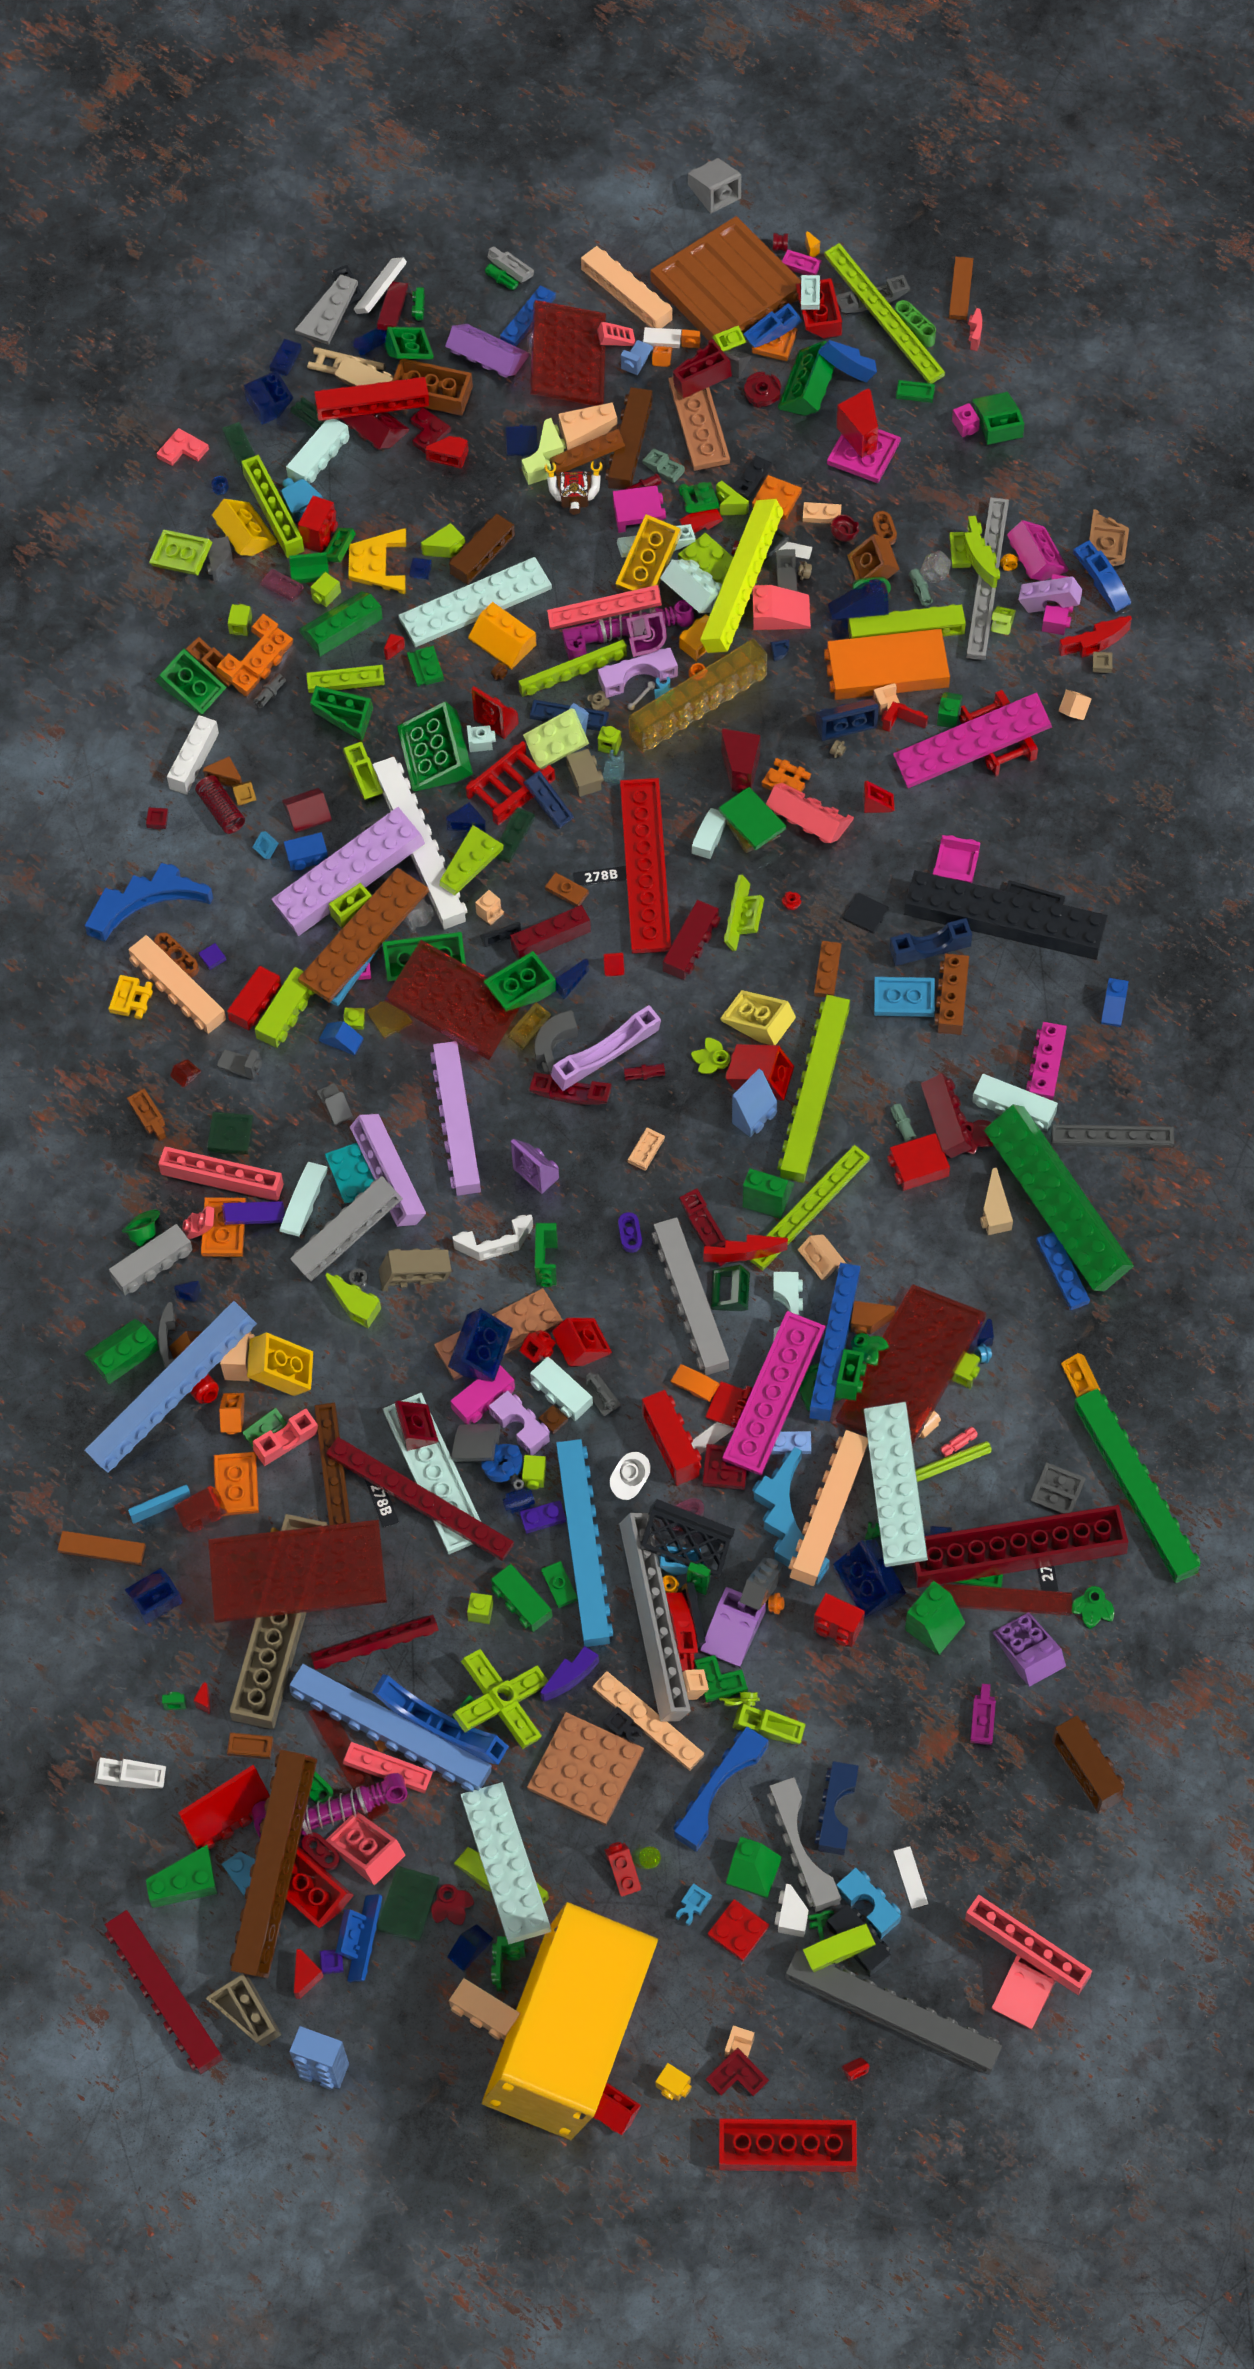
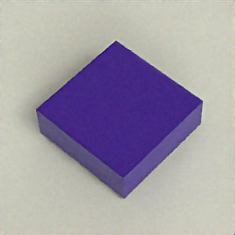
[199,943,226,970]
[319,1949,344,1974]

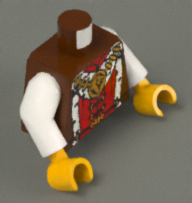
[544,461,603,515]

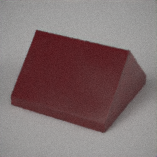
[282,788,332,833]
[394,1401,439,1451]

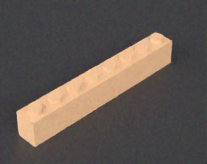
[788,1430,868,1587]

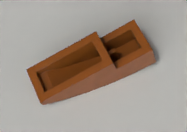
[186,637,232,687]

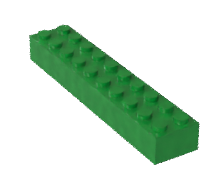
[984,1104,1134,1292]

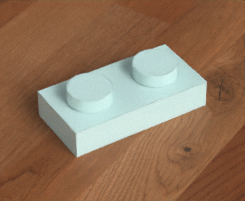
[801,275,820,310]

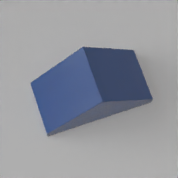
[319,1021,364,1055]

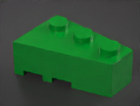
[310,686,373,742]
[146,1845,218,1908]

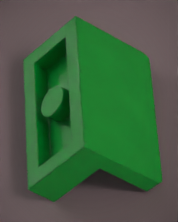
[289,552,329,584]

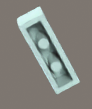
[530,1357,593,1421]

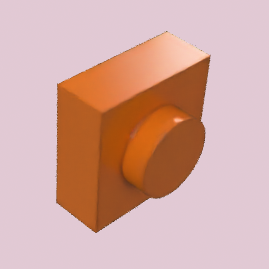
[681,329,700,348]

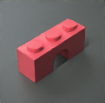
[253,1409,318,1466]

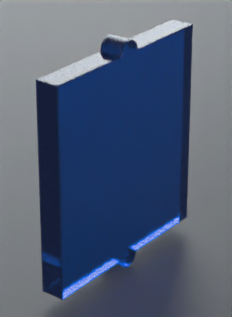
[506,425,538,456]

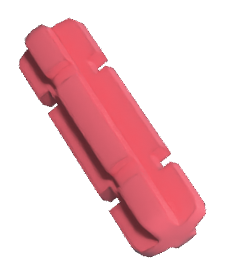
[940,1427,978,1457]

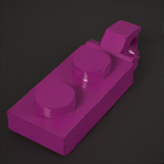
[970,1684,996,1745]

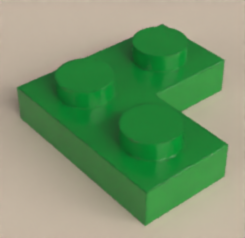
[695,1655,748,1703]

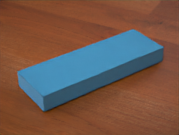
[128,1485,192,1524]

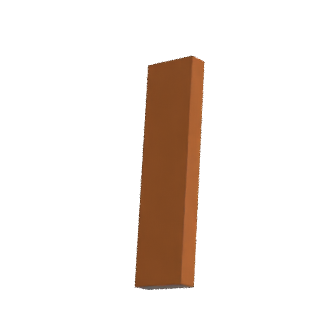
[949,256,974,320]
[58,1531,146,1566]

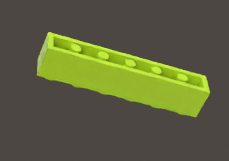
[241,455,304,558]
[848,604,966,639]

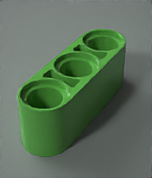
[895,300,936,348]

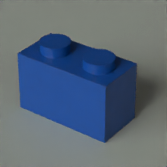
[284,832,328,871]

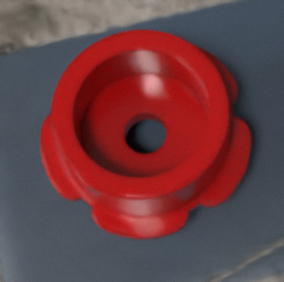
[782,891,801,910]

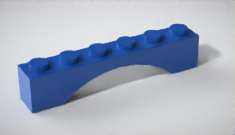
[673,1727,769,1852]

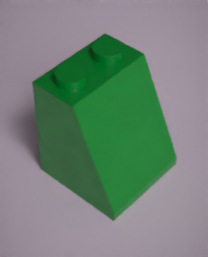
[743,1168,794,1219]
[905,1581,965,1655]

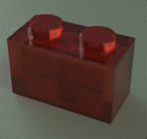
[174,1486,227,1532]

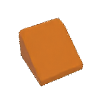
[652,346,672,367]

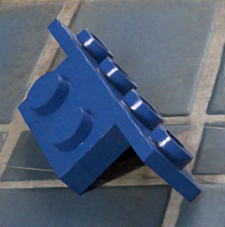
[335,1894,382,1983]

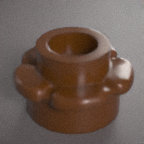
[491,662,508,680]

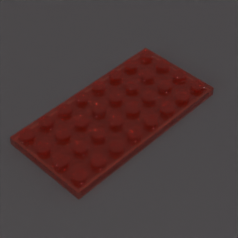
[835,1284,987,1448]
[208,1520,387,1623]

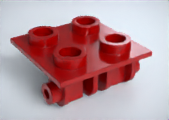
[705,1381,753,1428]

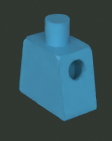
[281,478,323,523]

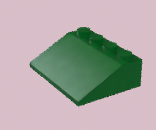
[397,701,473,792]

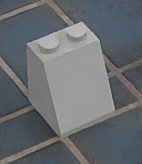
[688,158,741,214]

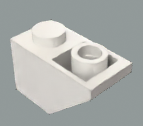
[774,1884,808,1937]

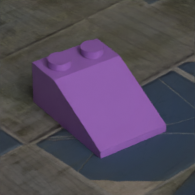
[511,1139,559,1194]

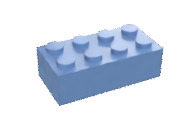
[289,2026,349,2090]

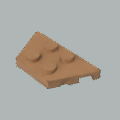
[1085,509,1129,574]

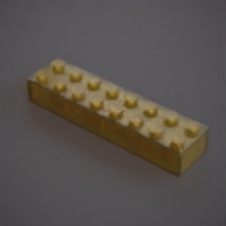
[629,638,767,752]

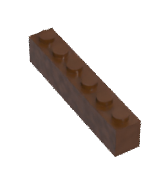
[605,387,653,490]

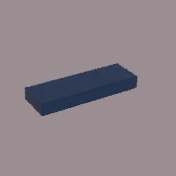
[523,770,575,830]

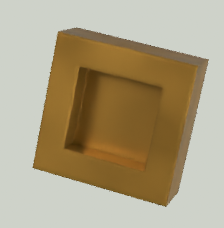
[232,781,256,806]

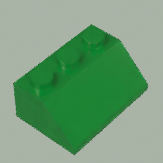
[84,1318,159,1385]

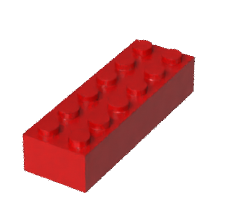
[719,2119,857,2172]

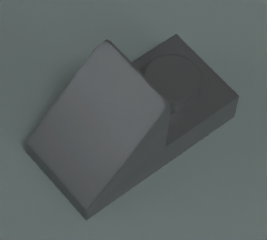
[317,1083,353,1126]

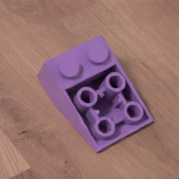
[700,1587,766,1668]
[992,1612,1066,1687]

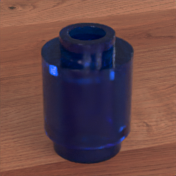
[502,1488,535,1514]

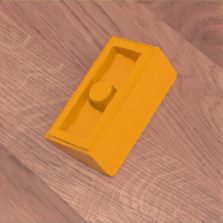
[1061,1353,1100,1397]

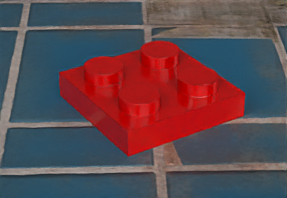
[708,1899,770,1962]

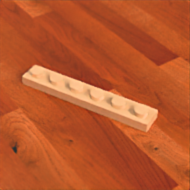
[593,1671,704,1771]

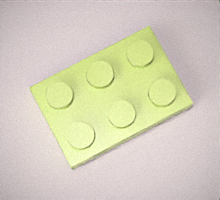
[523,708,589,769]

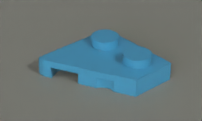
[222,1851,256,1900]

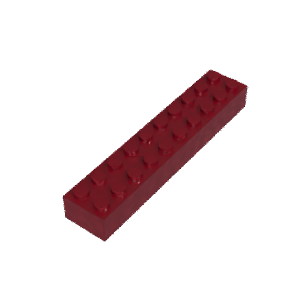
[912,1505,1129,1588]

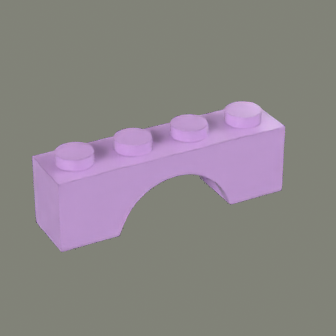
[598,648,678,698]

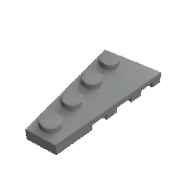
[295,275,358,345]

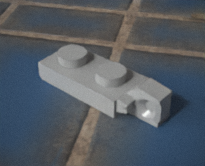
[487,246,534,283]

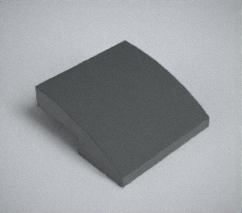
[451,1424,501,1462]
[1031,1462,1086,1514]

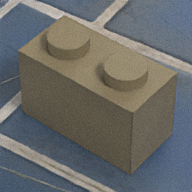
[566,749,604,797]

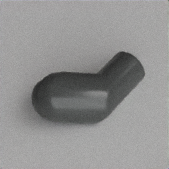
[510,1469,524,1490]

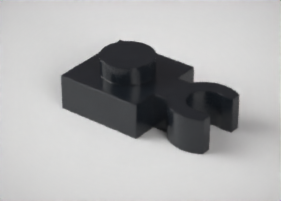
[603,1706,643,1744]

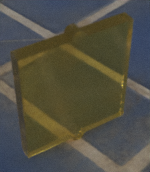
[367,996,413,1038]

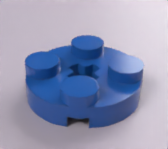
[481,1444,524,1482]

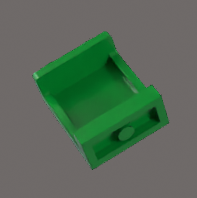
[535,1223,558,1287]

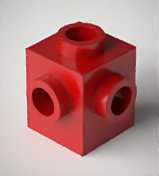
[519,1330,556,1363]

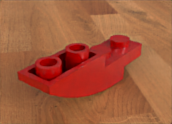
[1059,615,1132,658]
[666,1593,698,1672]

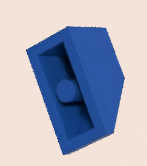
[1101,978,1129,1027]

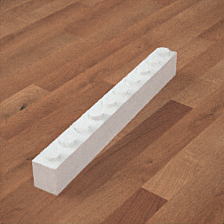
[373,757,468,929]

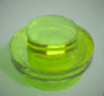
[639,1847,661,1869]

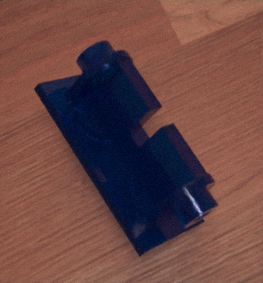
[352,328,387,356]

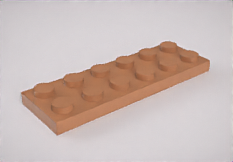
[668,377,730,471]
[434,1288,563,1381]

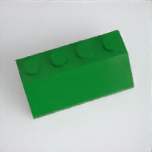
[778,340,835,416]
[299,591,383,657]
[383,932,467,982]

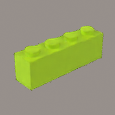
[255,967,315,1048]

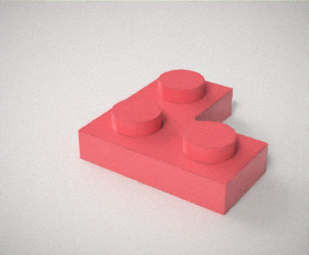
[156,428,209,466]

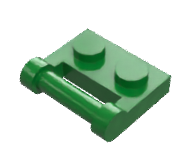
[678,482,719,513]

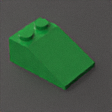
[385,327,434,359]
[154,648,227,715]
[484,951,556,1011]

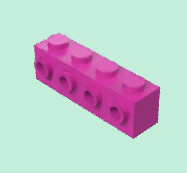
[1026,1022,1067,1101]

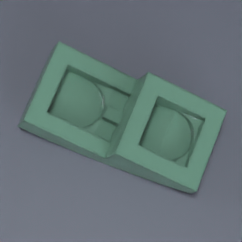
[642,448,685,483]

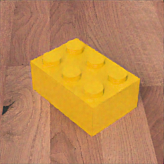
[247,1332,313,1396]

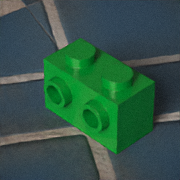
[835,1349,867,1401]

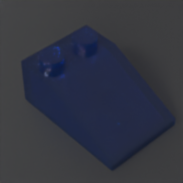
[828,579,889,619]

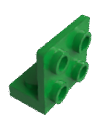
[491,1936,526,1992]

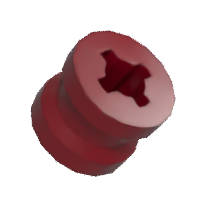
[773,233,788,252]

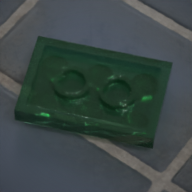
[377,1866,440,1942]

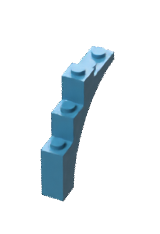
[752,1447,830,1585]

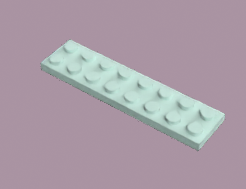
[399,557,552,647]
[383,1393,481,1554]
[864,1402,928,1567]
[461,1782,551,1945]

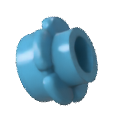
[974,1343,992,1364]

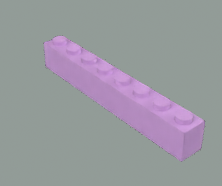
[430,1041,481,1196]

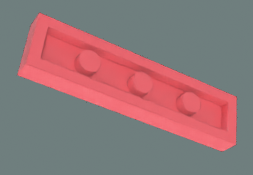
[343,1742,433,1794]

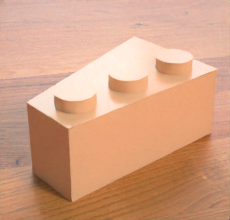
[558,402,617,451]

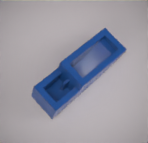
[743,303,802,348]
[819,340,877,383]

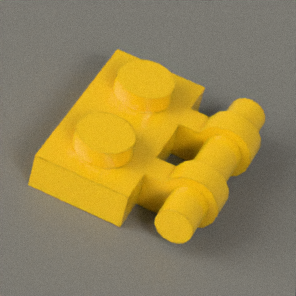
[109,975,153,1020]

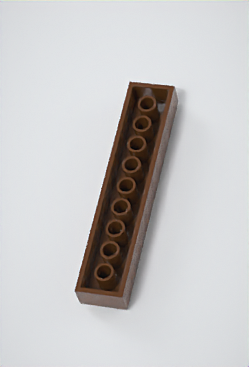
[230,1749,317,1979]

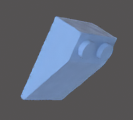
[732,1068,777,1137]

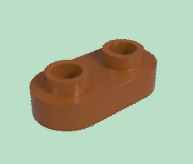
[873,511,897,545]

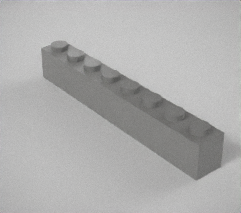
[651,1217,729,1376]

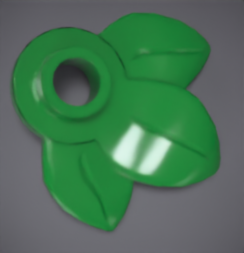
[851,1333,889,1366]
[1071,1586,1114,1629]

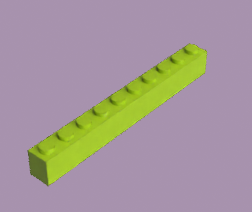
[777,995,850,1183]

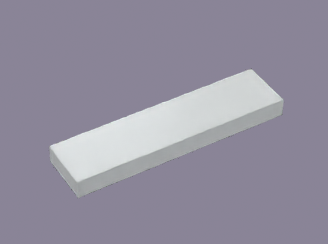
[353,257,407,314]

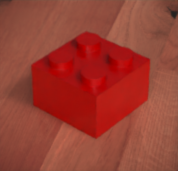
[298,496,338,553]
[814,1593,865,1647]

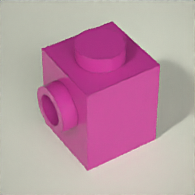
[952,403,980,437]

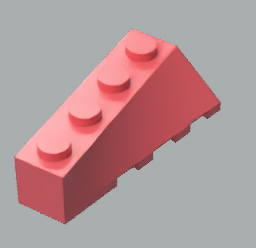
[766,783,854,843]

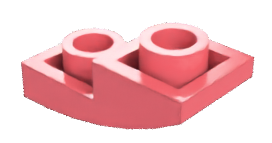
[968,308,982,351]
[182,1206,214,1239]

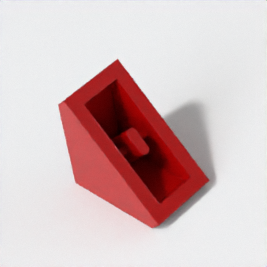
[863,781,895,813]
[294,1949,324,1999]

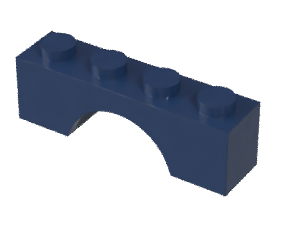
[889,918,972,966]
[815,1761,859,1855]

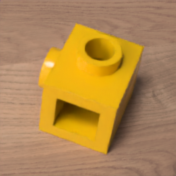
[655,2063,692,2102]

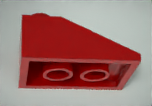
[471,686,519,739]

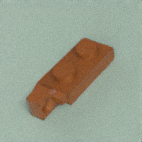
[127,1088,167,1141]

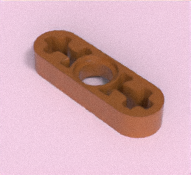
[154,933,199,978]

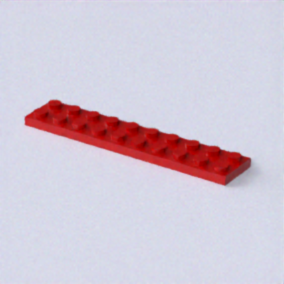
[620,778,671,954]

